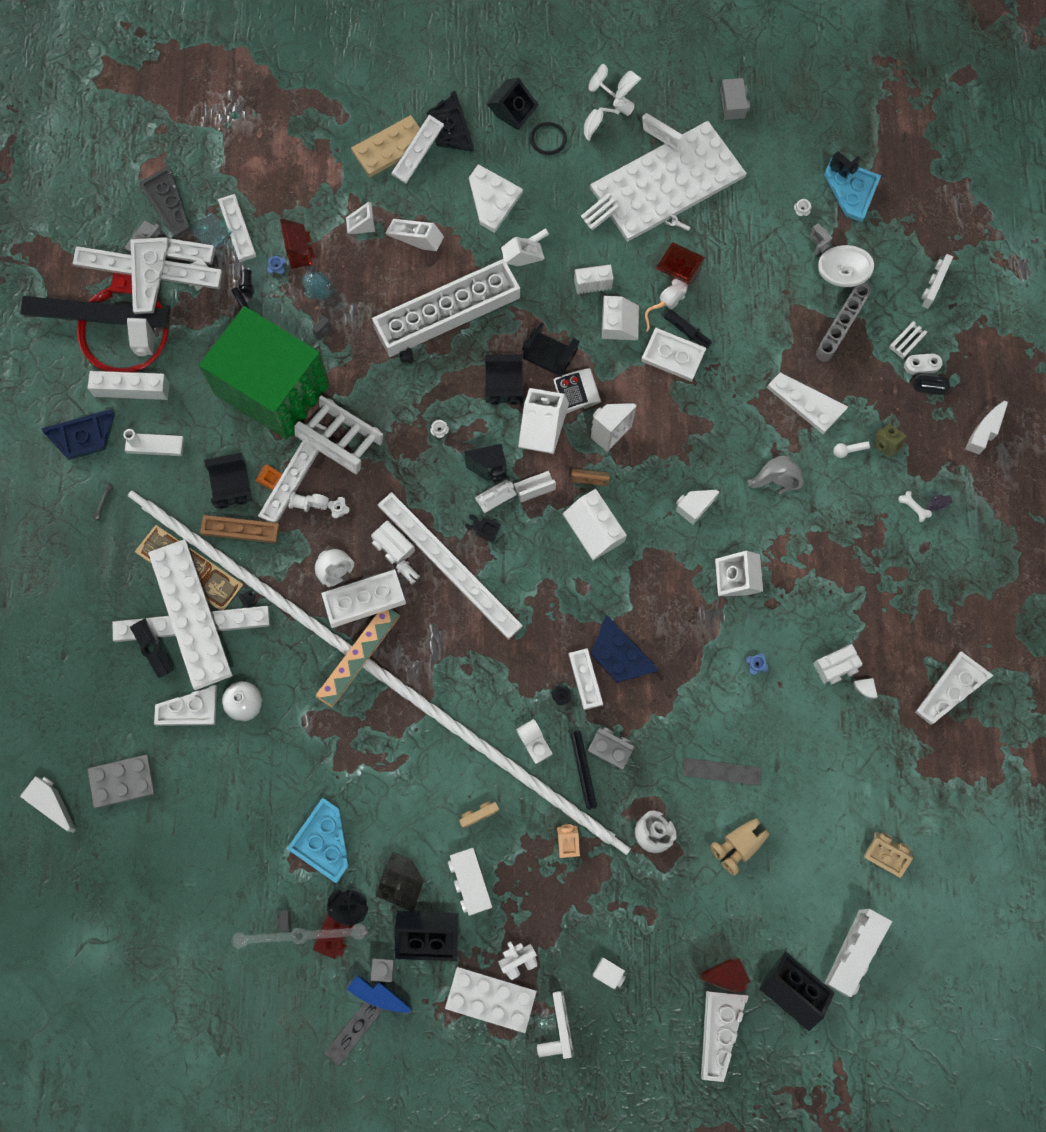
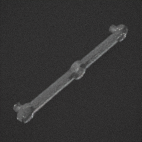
[232,924,368,948]

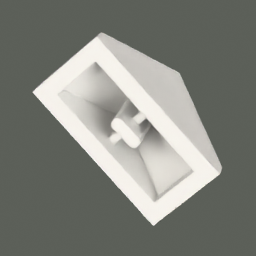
[346,202,375,234]

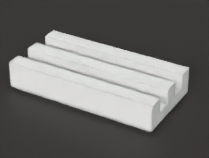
[581,193,620,231]
[889,321,927,359]

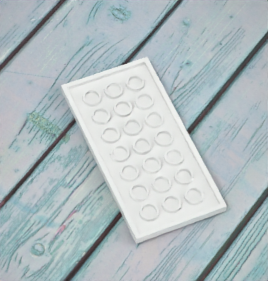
[590,121,747,242]

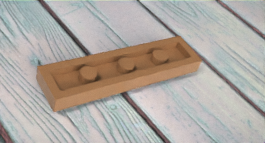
[200,515,280,544]

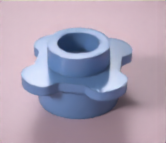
[267,256,286,274]
[746,653,768,675]

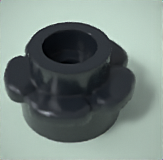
[552,686,571,705]

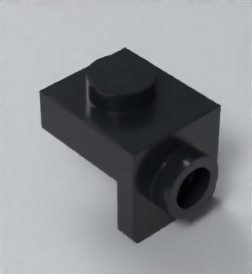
[830,151,861,178]

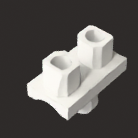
[498,941,537,980]

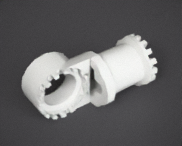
[288,492,329,512]

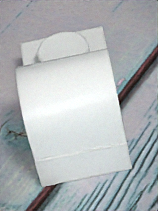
[516,719,553,765]

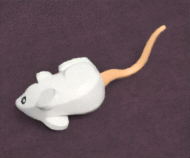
[645,278,688,332]

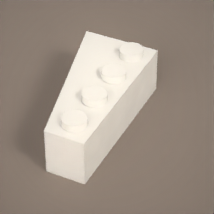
[824,909,892,997]

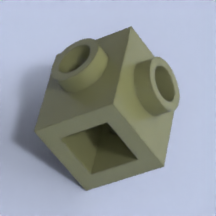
[874,424,907,458]

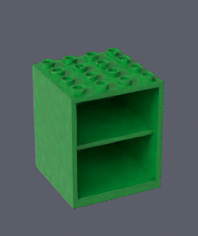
[199,306,329,440]

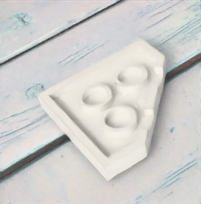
[469,164,523,233]

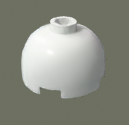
[315,549,354,587]
[222,681,263,721]
[635,811,676,853]

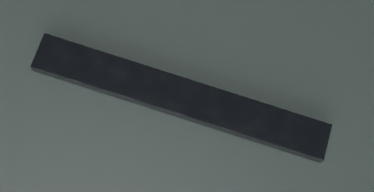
[20,296,170,329]

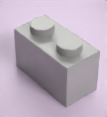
[720,78,750,120]

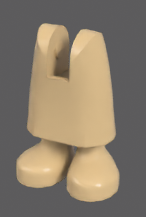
[709,818,770,876]

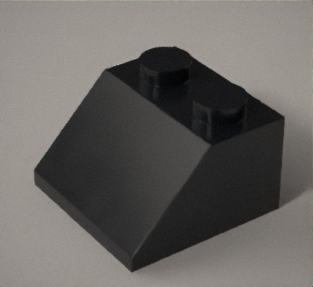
[487,78,539,130]
[464,444,507,482]

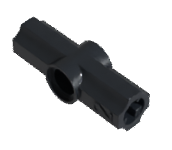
[130,618,174,678]

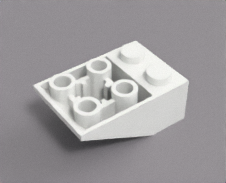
[518,388,569,454]

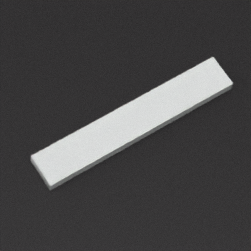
[258,423,327,523]

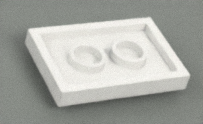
[641,328,706,382]

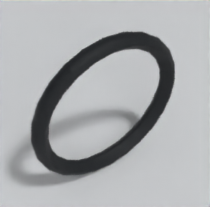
[530,122,567,155]

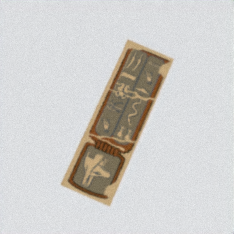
[135,525,243,611]

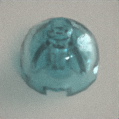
[301,265,338,301]

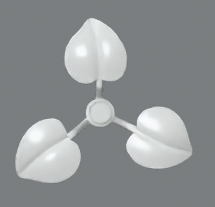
[584,64,641,141]

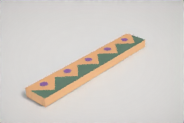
[316,609,400,708]

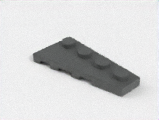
[139,166,191,239]

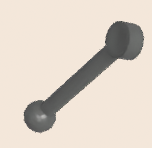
[92,484,113,521]

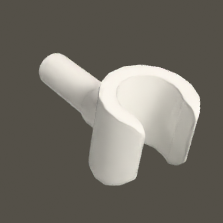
[664,215,690,231]

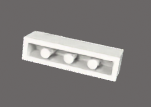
[88,371,170,400]

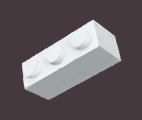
[448,848,493,916]

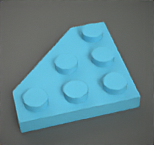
[824,157,881,222]
[287,798,349,884]

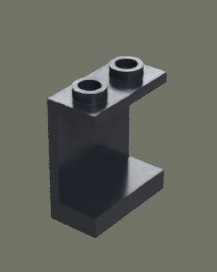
[522,323,580,377]
[485,354,523,405]
[204,453,252,509]

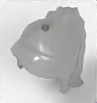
[747,455,804,495]

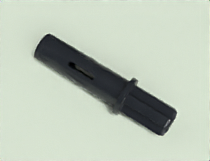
[664,309,712,349]

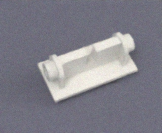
[475,479,517,513]

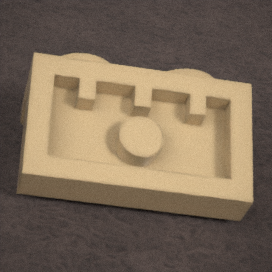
[864,832,913,878]

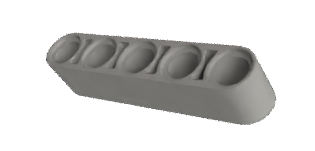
[816,283,871,362]

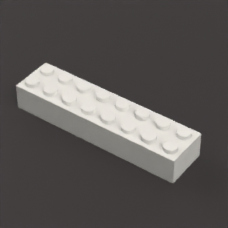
[372,259,520,358]

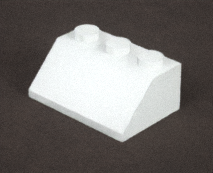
[591,403,637,452]
[563,489,627,561]

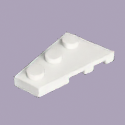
[154,685,217,726]

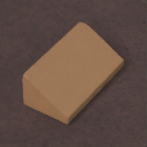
[571,469,610,486]

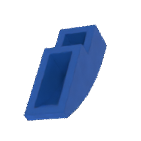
[347,975,412,1013]

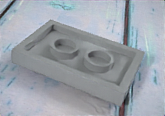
[88,755,156,809]

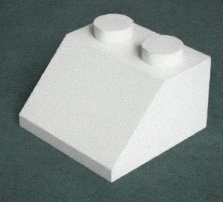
[602,296,639,340]
[715,551,763,596]

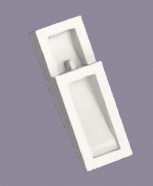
[965,401,1008,454]

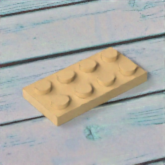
[351,115,420,178]

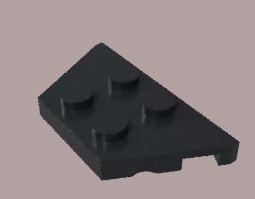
[427,91,474,152]

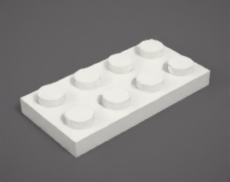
[321,569,406,628]
[445,967,537,1033]

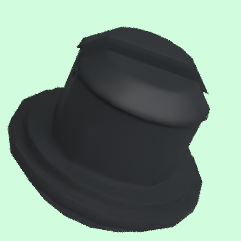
[399,348,414,364]
[238,591,255,608]

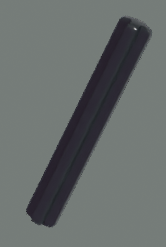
[571,731,597,810]

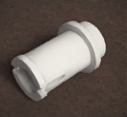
[396,560,420,584]

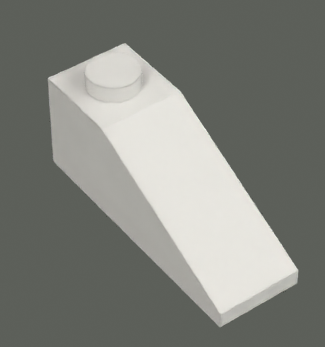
[386,219,444,251]
[20,776,76,833]

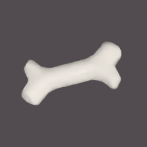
[898,491,932,522]

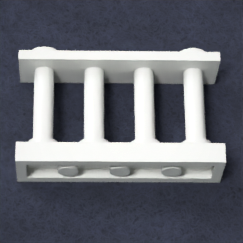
[294,395,383,474]

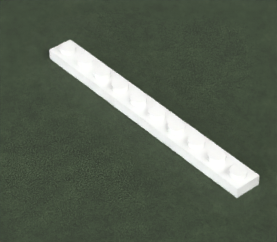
[378,492,523,640]

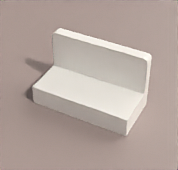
[514,471,556,503]

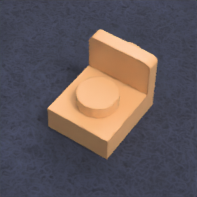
[557,824,580,858]

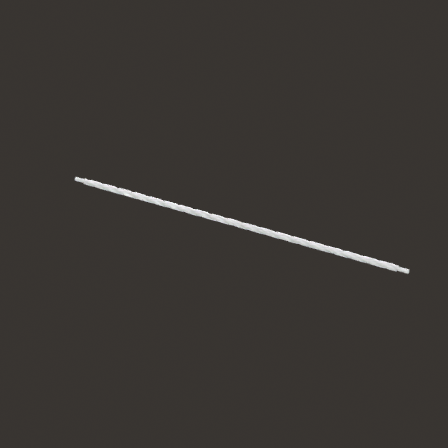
[128,490,631,855]

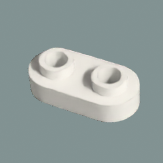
[904,354,942,375]

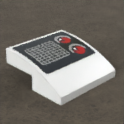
[553,368,601,414]

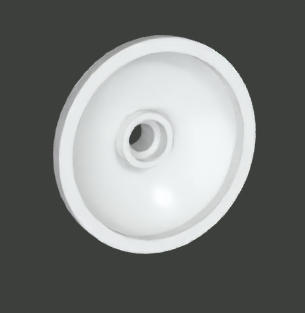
[818,245,874,287]

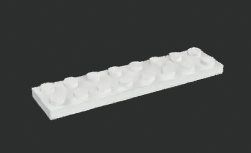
[148,539,233,690]

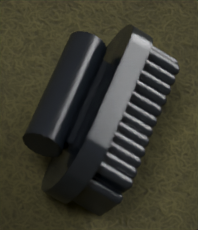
[913,373,950,395]

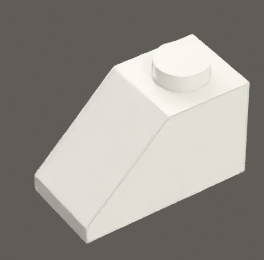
[501,237,545,266]
[127,318,155,356]
[676,490,719,525]

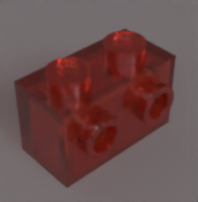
[312,914,355,960]

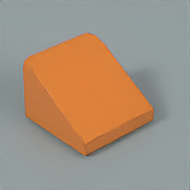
[255,464,282,490]

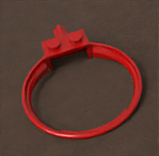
[77,273,168,373]

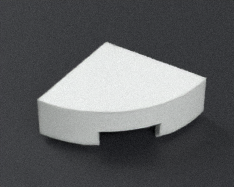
[853,678,877,699]

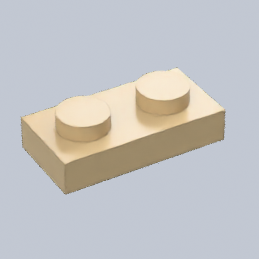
[459,801,499,829]

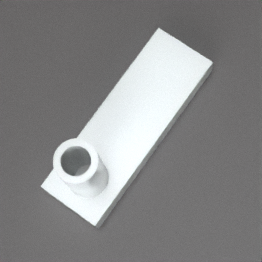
[123,429,185,456]
[537,990,574,1059]

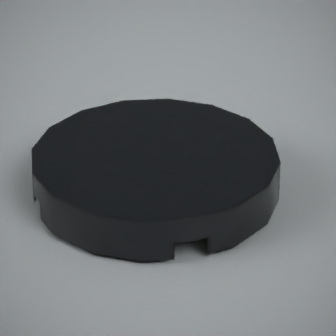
[327,889,368,926]

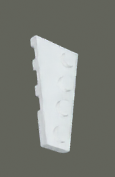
[130,238,169,314]
[767,373,848,434]
[915,652,994,725]
[701,991,749,1082]

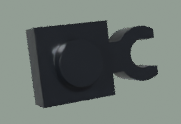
[465,515,501,543]

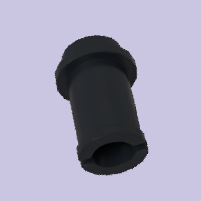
[239,269,253,294]

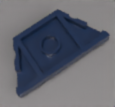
[41,409,115,460]
[591,616,658,683]

